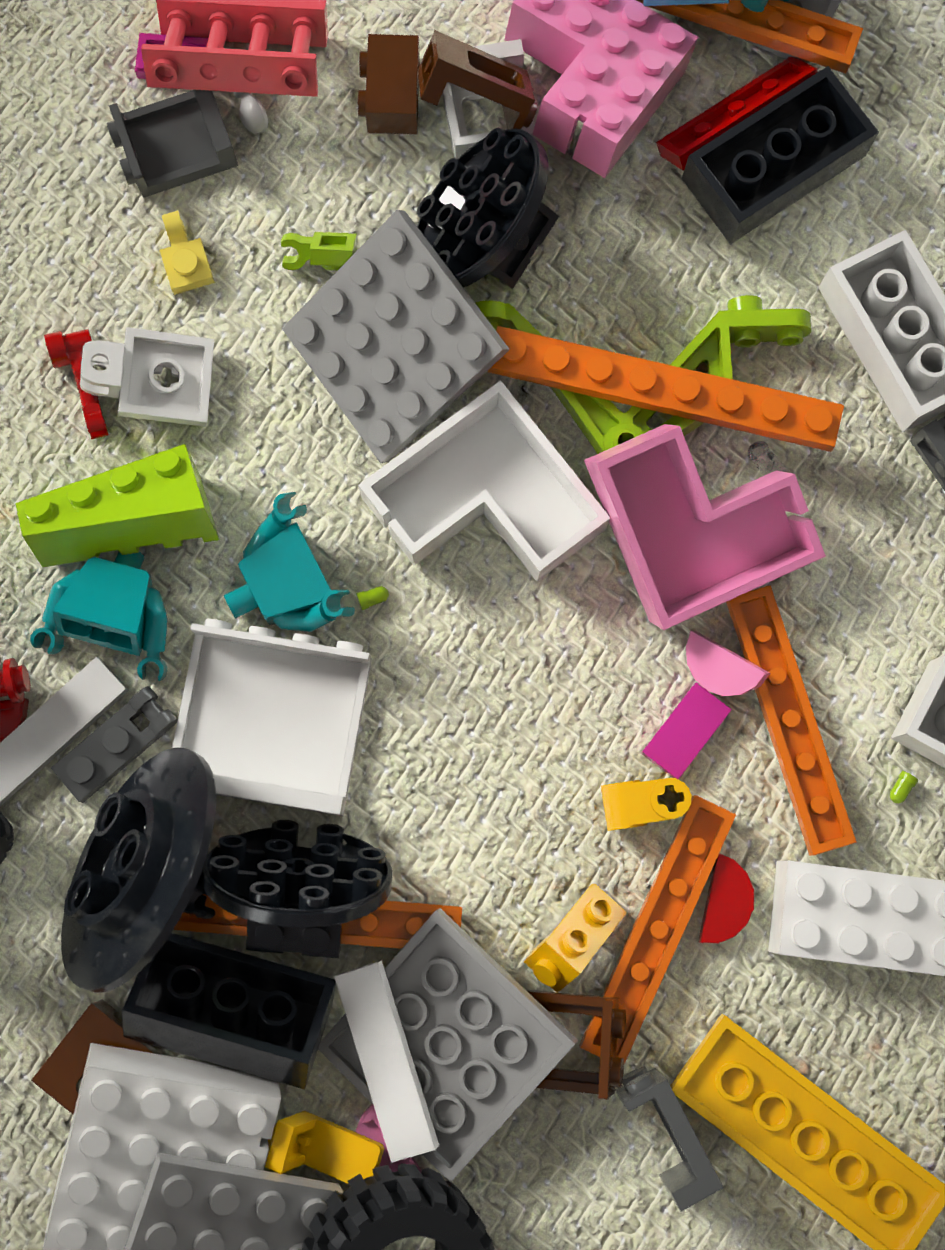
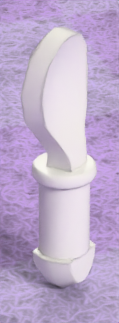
[234,92,268,134]

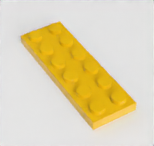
[670,1014,945,1250]

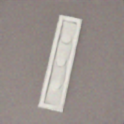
[0,657,129,807]
[335,961,439,1163]

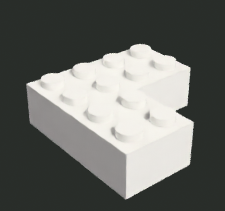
[358,380,610,581]
[43,1043,281,1250]

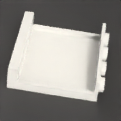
[172,619,372,816]

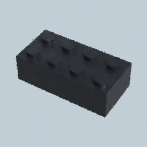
[682,66,879,244]
[122,933,336,1090]

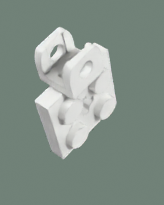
[80,327,214,427]

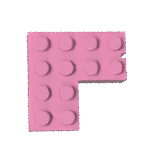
[504,0,699,178]
[584,424,826,630]

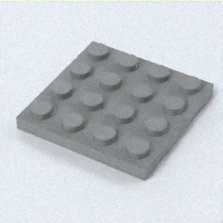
[282,210,510,463]
[318,908,578,1183]
[124,1152,343,1250]

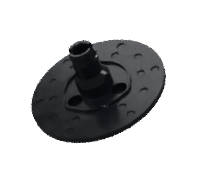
[61,748,216,993]

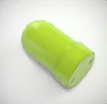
[356,586,389,610]
[889,771,918,804]

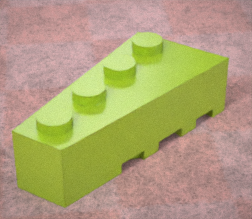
[15,444,220,567]

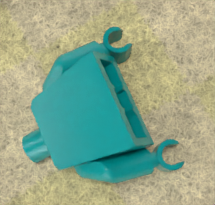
[224,492,355,632]
[30,551,168,681]

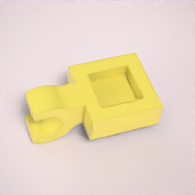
[159,211,215,295]

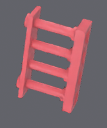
[141,0,328,97]

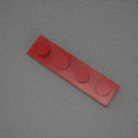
[656,57,818,171]

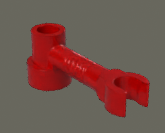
[44,329,109,439]

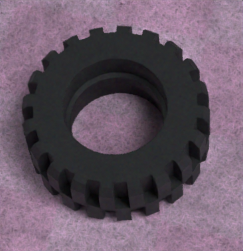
[302,1164,495,1250]

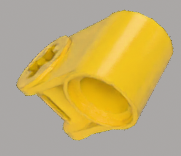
[601,778,692,831]

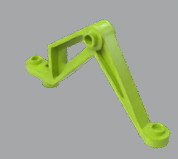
[475,295,812,454]

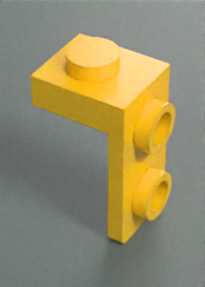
[524,883,626,992]
[265,1111,384,1184]

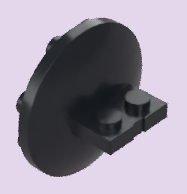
[417,128,560,289]
[202,820,392,959]

